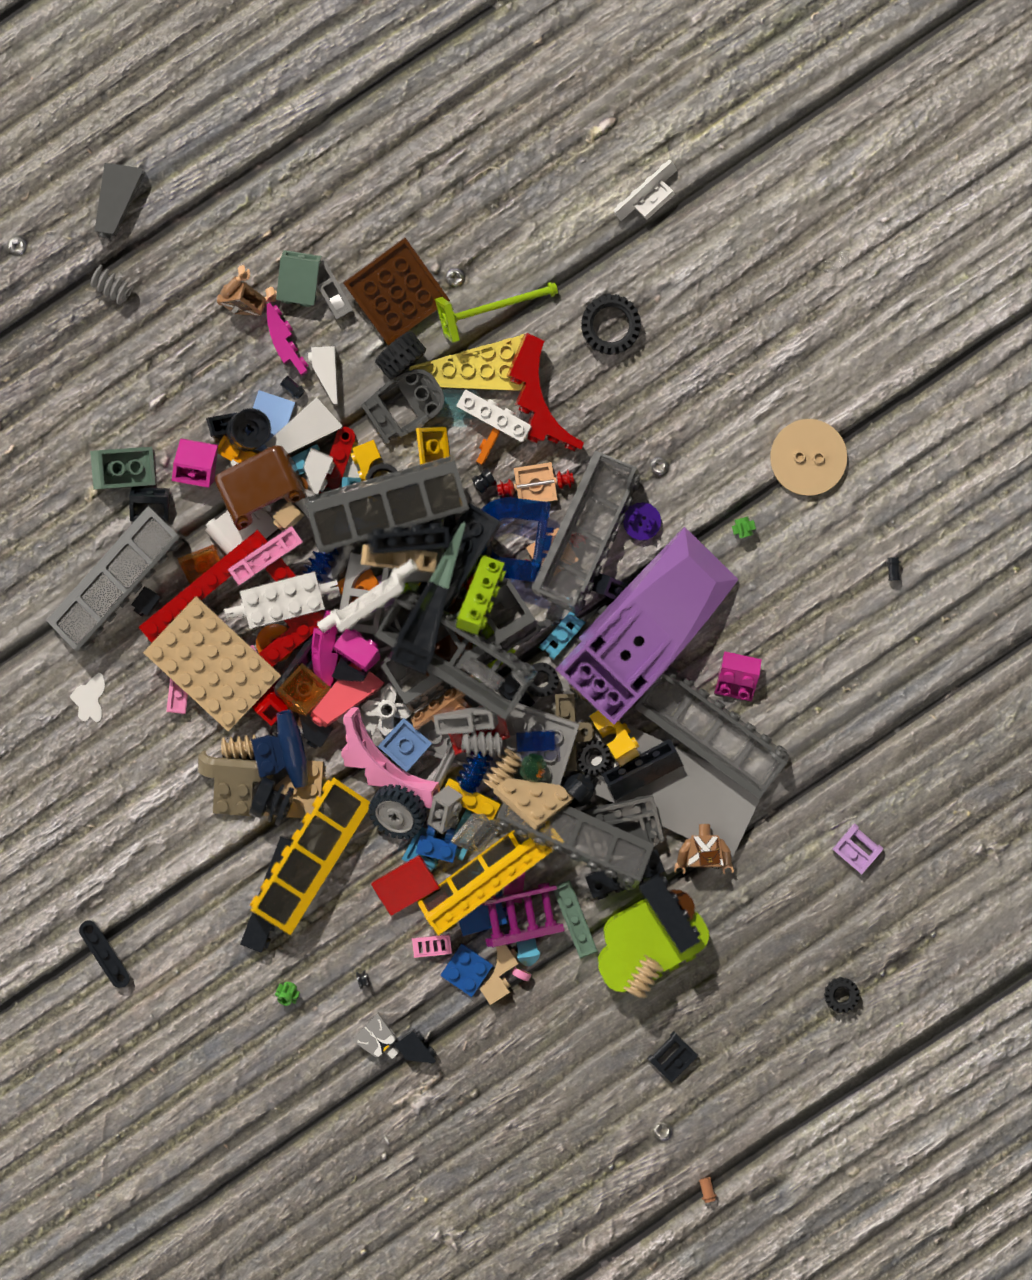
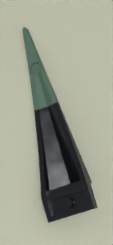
[388,522,465,674]

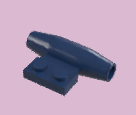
[250,710,309,788]

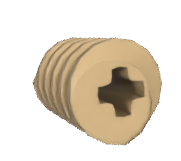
[221,735,256,760]
[483,748,523,789]
[623,954,664,998]

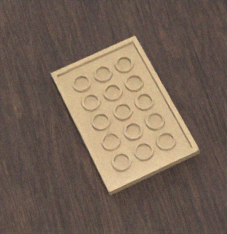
[143,596,281,731]

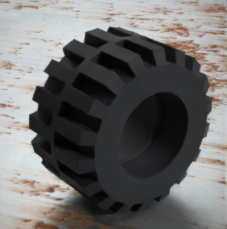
[375,331,426,380]

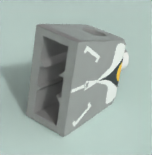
[352,1012,399,1060]

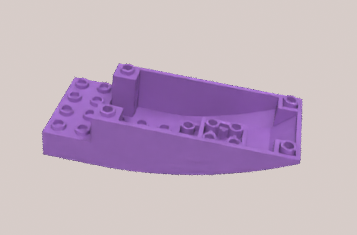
[556,527,738,724]

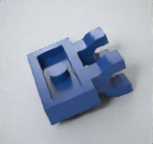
[416,825,458,863]

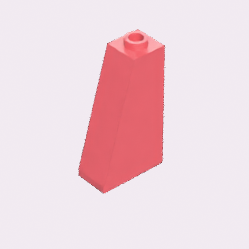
[310,662,384,728]

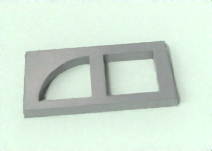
[337,553,391,635]

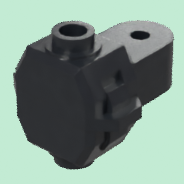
[561,772,594,808]

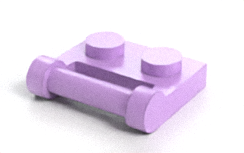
[832,823,884,874]

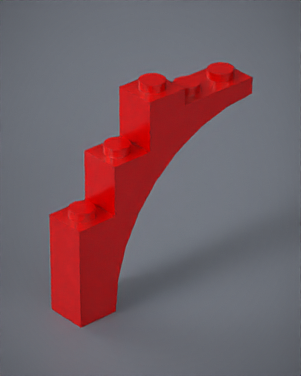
[506,333,584,452]

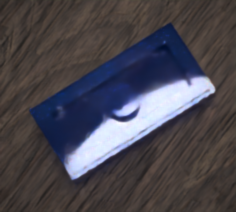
[516,730,556,752]

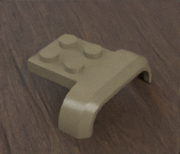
[198,750,274,816]

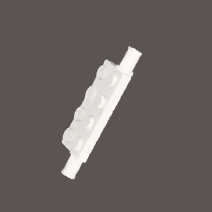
[317,559,418,633]
[224,572,339,629]

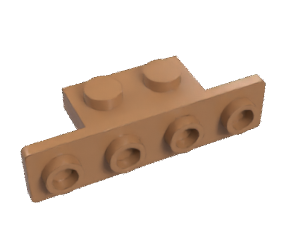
[411,675,475,730]

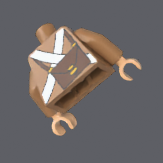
[217,265,277,316]
[674,824,734,874]

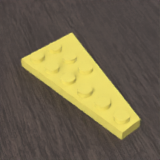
[409,333,526,391]

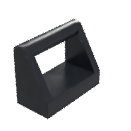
[129,487,170,523]
[332,656,373,682]

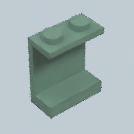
[276,250,322,307]

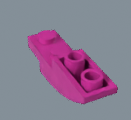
[267,303,309,376]
[311,610,338,690]

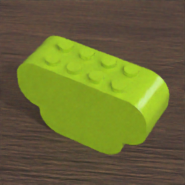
[597,898,709,992]

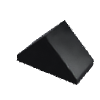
[206,412,237,439]

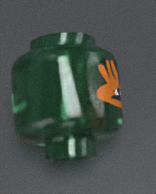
[519,753,547,782]

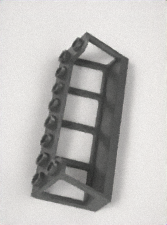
[379,579,541,713]
[375,589,538,720]

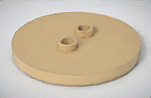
[770,419,847,496]

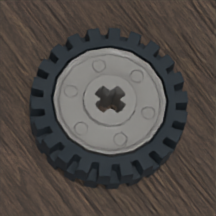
[368,784,427,839]

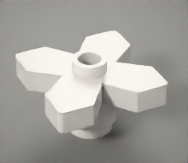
[361,683,412,736]

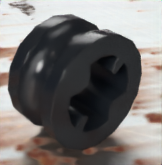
[356,970,370,989]

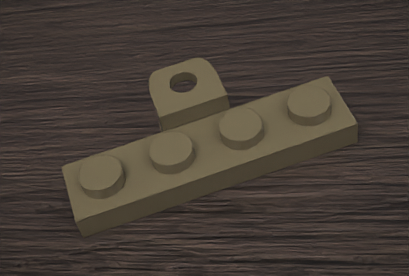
[555,694,594,771]

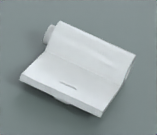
[205,509,278,555]

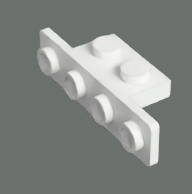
[614,160,677,221]
[457,390,531,442]

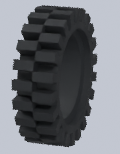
[581,294,641,355]

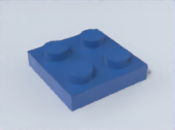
[440,943,493,997]

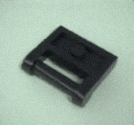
[647,1031,698,1083]

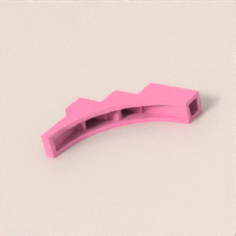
[341,707,440,808]

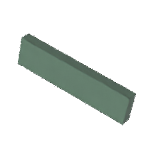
[553,880,598,958]

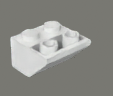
[304,448,335,495]

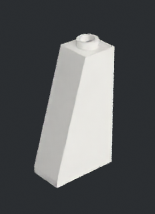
[265,398,342,453]

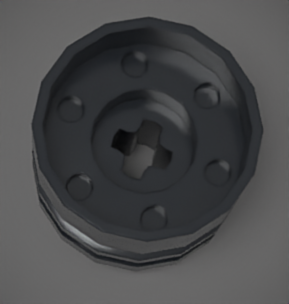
[226,408,271,452]
[249,777,294,826]

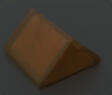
[178,544,221,584]
[277,664,331,716]

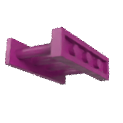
[481,882,564,947]

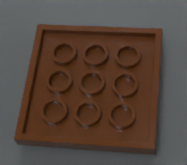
[343,237,450,345]

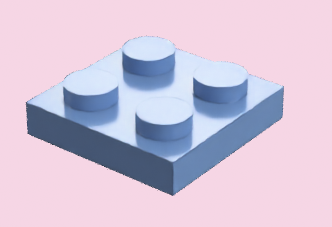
[378,718,432,772]

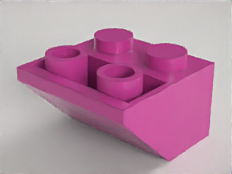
[172,438,218,488]
[333,629,381,672]
[714,651,762,702]

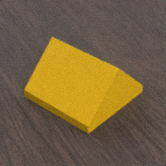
[416,427,450,465]

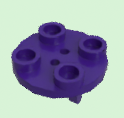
[623,502,661,541]

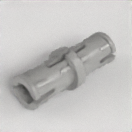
[327,546,356,582]

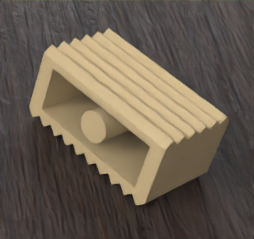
[273,501,304,531]

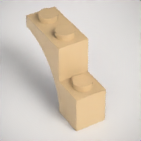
[361,545,437,572]
[480,932,518,1005]

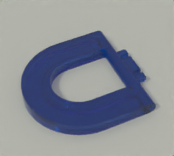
[482,497,554,582]

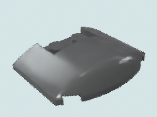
[581,795,664,861]

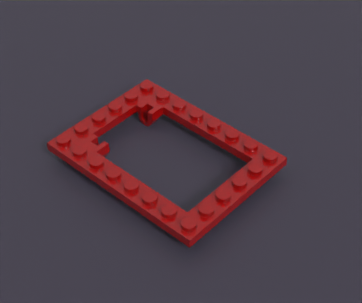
[139,529,325,667]

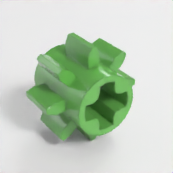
[732,517,756,539]
[275,982,300,1006]

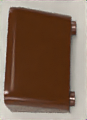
[215,445,307,531]

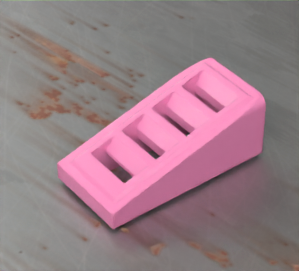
[412,934,452,958]

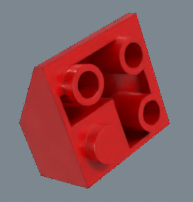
[252,679,299,726]

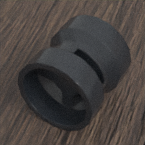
[471,468,497,494]

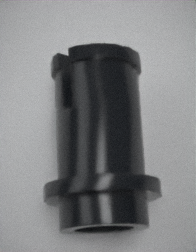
[280,376,305,399]
[886,557,901,581]

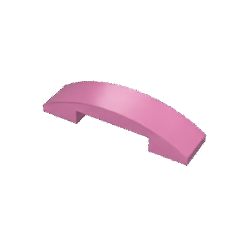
[228,526,303,585]

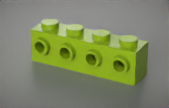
[456,556,506,635]

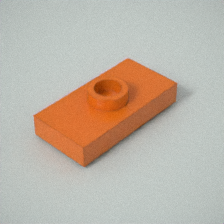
[476,427,500,465]

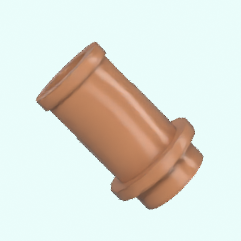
[699,1177,717,1203]

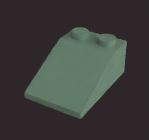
[90,447,156,490]

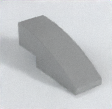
[317,259,353,319]
[434,706,498,735]

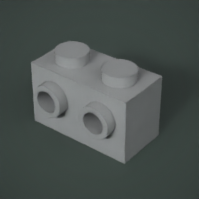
[428,786,463,834]

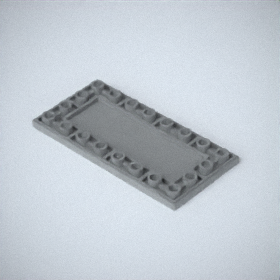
[593,724,762,859]

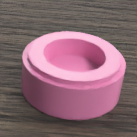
[511,966,532,981]

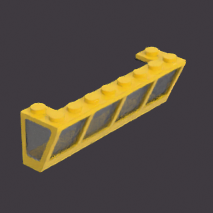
[250,777,370,936]
[417,821,563,936]

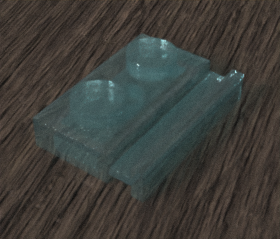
[437,389,477,418]

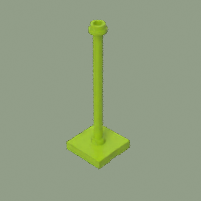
[435,282,558,342]

